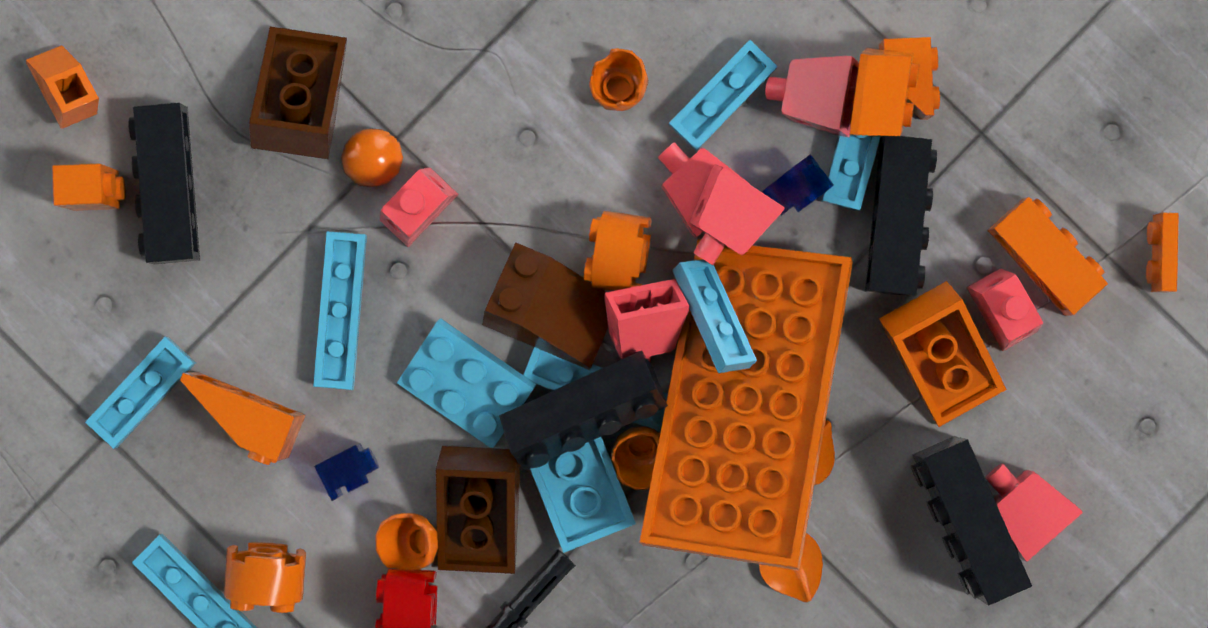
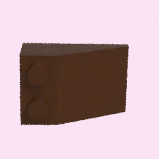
[249,26,347,159]
[482,242,608,370]
[436,446,520,574]

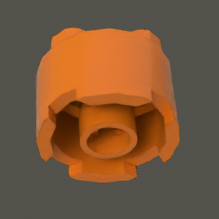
[584,211,652,291]
[224,542,306,613]

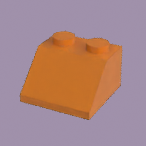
[850,48,920,136]

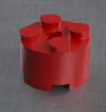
[375,569,438,628]

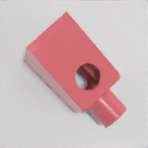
[765,56,859,137]
[658,142,749,239]
[690,164,785,265]
[380,168,459,247]
[966,268,1043,351]
[604,279,689,362]
[985,463,1083,562]

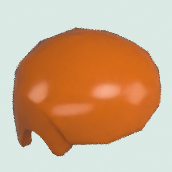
[589,48,649,111]
[341,128,403,187]
[611,426,660,490]
[375,513,438,570]

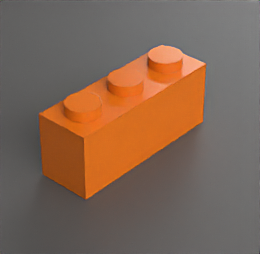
[987,197,1108,316]

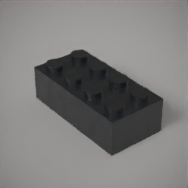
[911,436,1032,606]

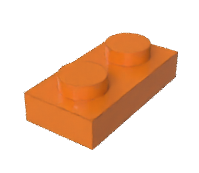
[1146,213,1179,293]

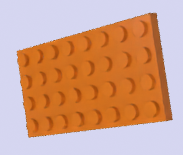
[639,239,853,571]

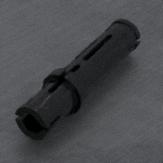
[486,549,576,628]

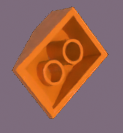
[879,281,1007,427]
[180,372,306,465]

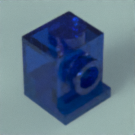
[762,154,834,216]
[314,443,380,501]

